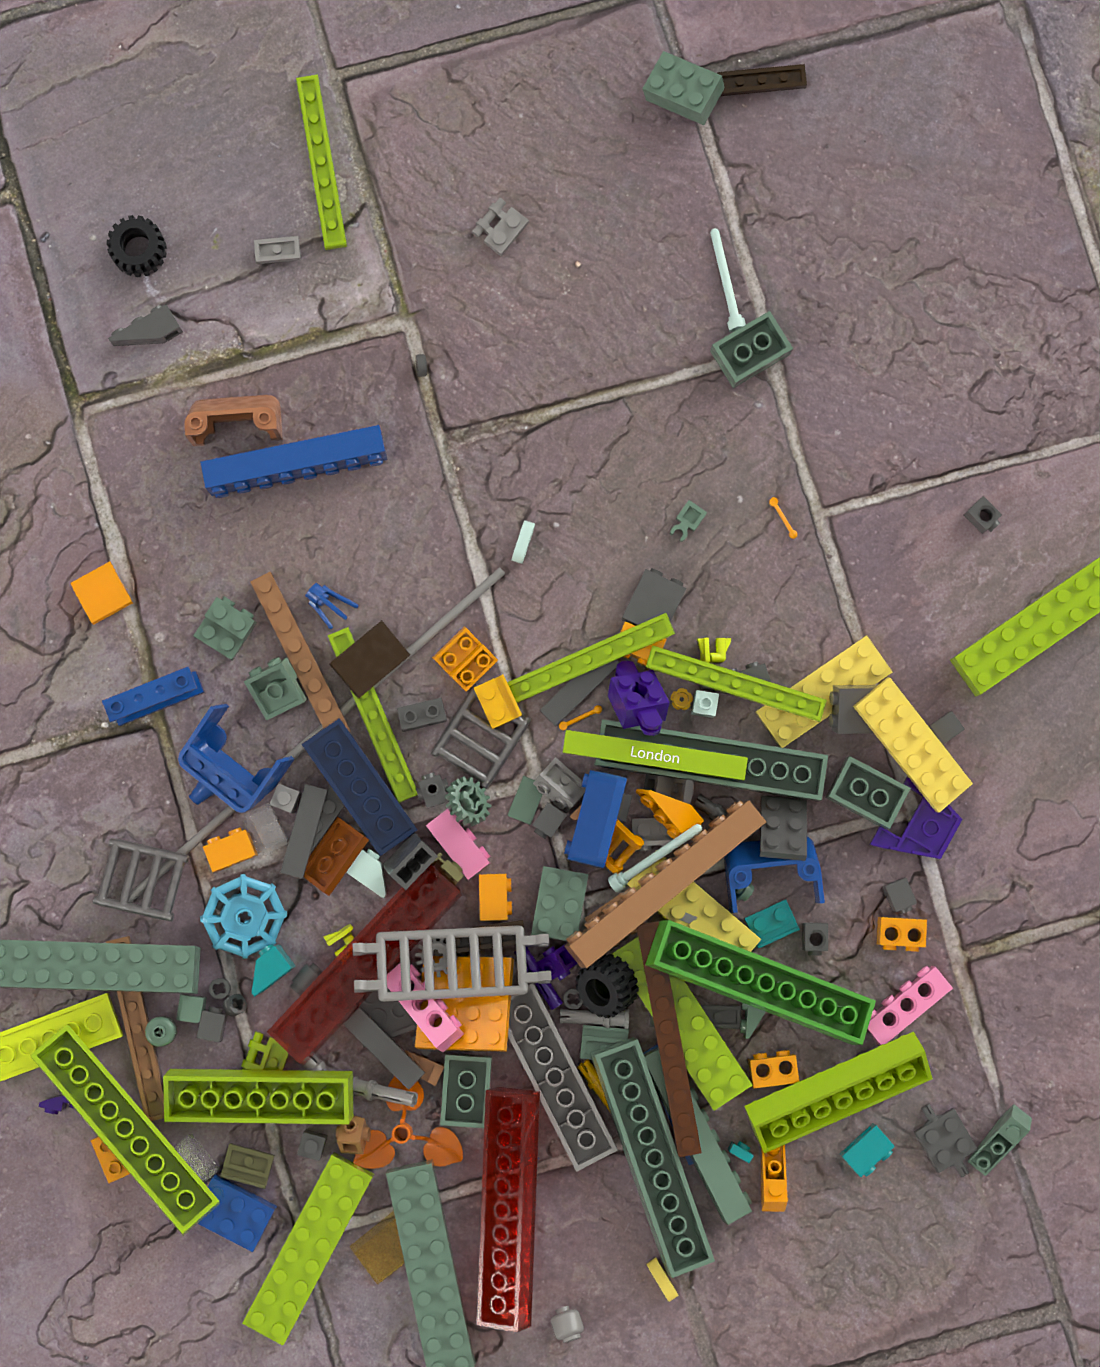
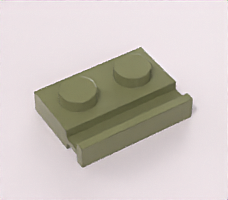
[430,853,464,888]
[220,1143,275,1189]

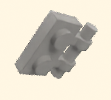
[472,198,529,256]

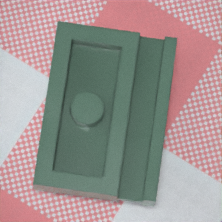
[580,1025,629,1060]

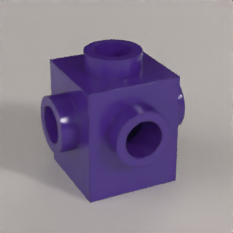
[537,943,578,981]

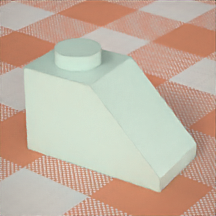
[346,849,387,899]

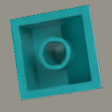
[252,944,296,997]

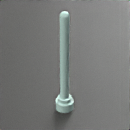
[710,228,746,332]
[608,824,702,893]

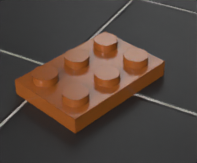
[304,817,369,896]

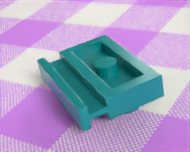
[744,899,800,949]

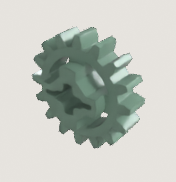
[445,776,491,827]

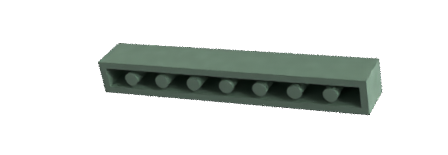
[643,1047,752,1225]

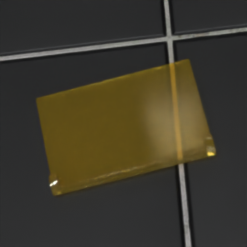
[349,1211,405,1285]

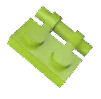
[241,1031,292,1070]

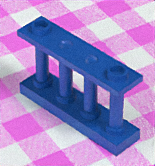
[102,666,205,726]

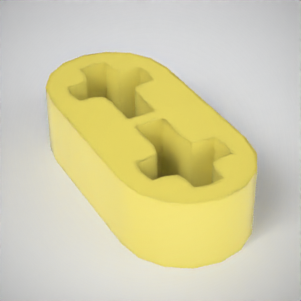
[646,1258,679,1302]

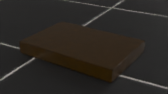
[329,620,410,699]

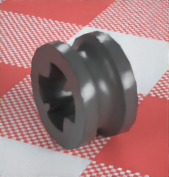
[209,978,231,999]
[563,988,583,1009]
[223,994,247,1017]

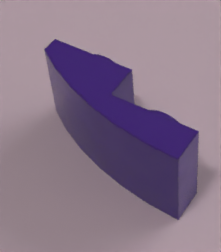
[38,1095,74,1114]

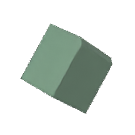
[176,994,207,1023]

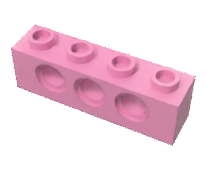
[387,964,464,1052]
[867,966,953,1046]

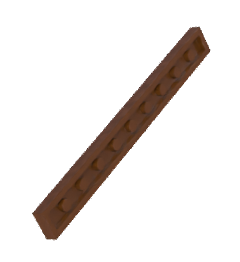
[637,921,702,1157]

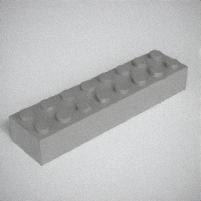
[508,983,618,1172]

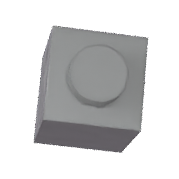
[269,783,302,814]

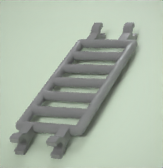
[353,926,552,1002]

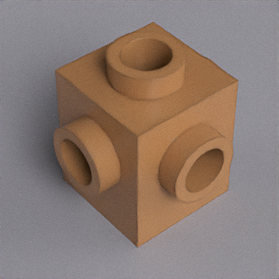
[336,1116,371,1154]

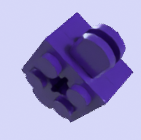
[608,661,670,736]

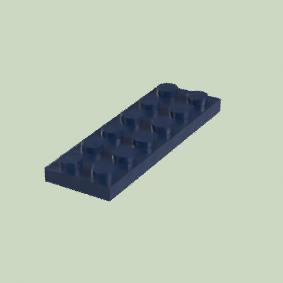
[302,718,417,856]

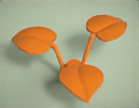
[353,1076,463,1169]

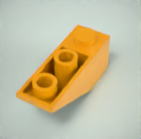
[636,789,704,839]
[761,1145,788,1212]

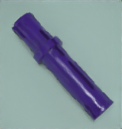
[514,947,563,1010]

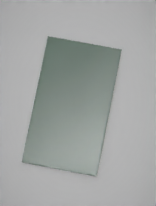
[507,776,543,825]

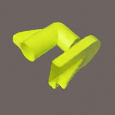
[697,638,731,663]
[323,924,357,965]

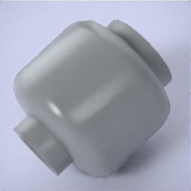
[550,1306,584,1343]

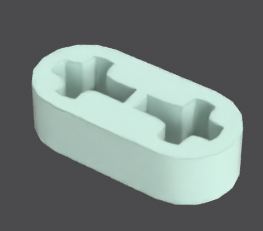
[511,520,535,564]

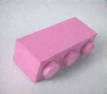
[426,809,491,880]

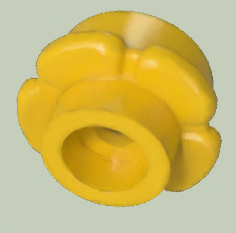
[671,688,693,710]

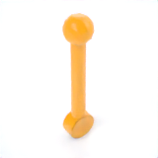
[769,497,798,539]
[559,705,603,731]

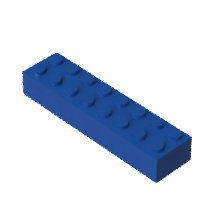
[200,425,388,498]

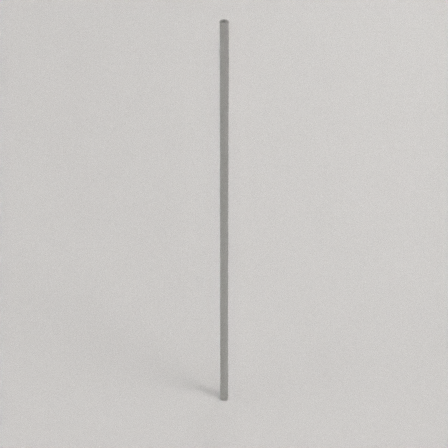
[129,567,505,903]

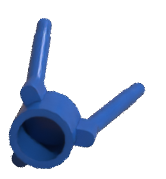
[305,583,358,629]

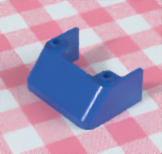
[178,704,295,813]
[564,770,627,869]
[723,837,825,913]

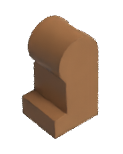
[405,1050,444,1086]

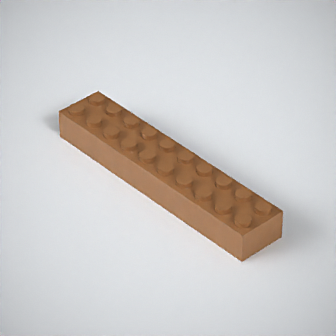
[564,800,766,968]

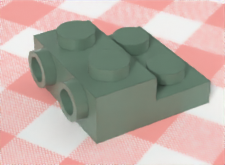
[193,596,257,661]
[244,657,307,720]

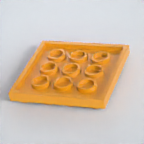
[415,956,514,1052]

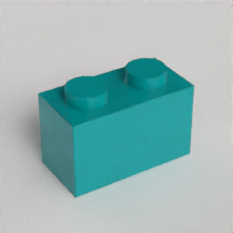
[839,1123,895,1177]

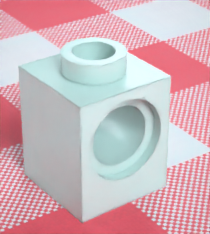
[691,690,719,718]

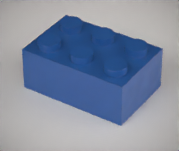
[198,1174,277,1252]

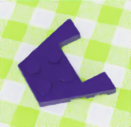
[869,776,963,859]

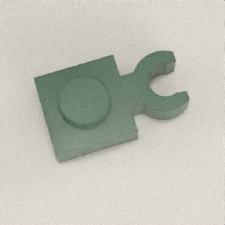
[670,500,707,542]

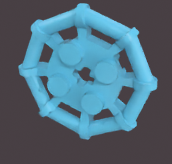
[200,874,287,959]

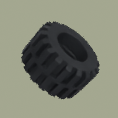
[106,215,167,277]
[576,954,639,1018]

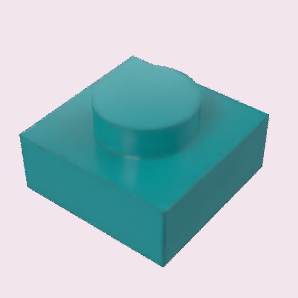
[727,1141,754,1163]

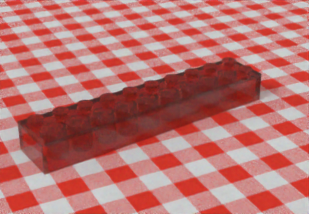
[267,864,462,1066]
[477,1087,540,1332]

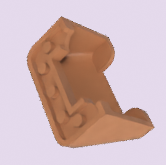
[184,395,283,446]

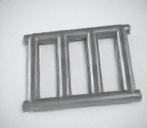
[431,684,531,789]
[93,838,190,922]

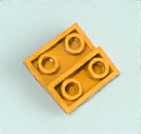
[70,561,133,625]
[432,626,498,692]

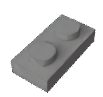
[254,236,301,264]

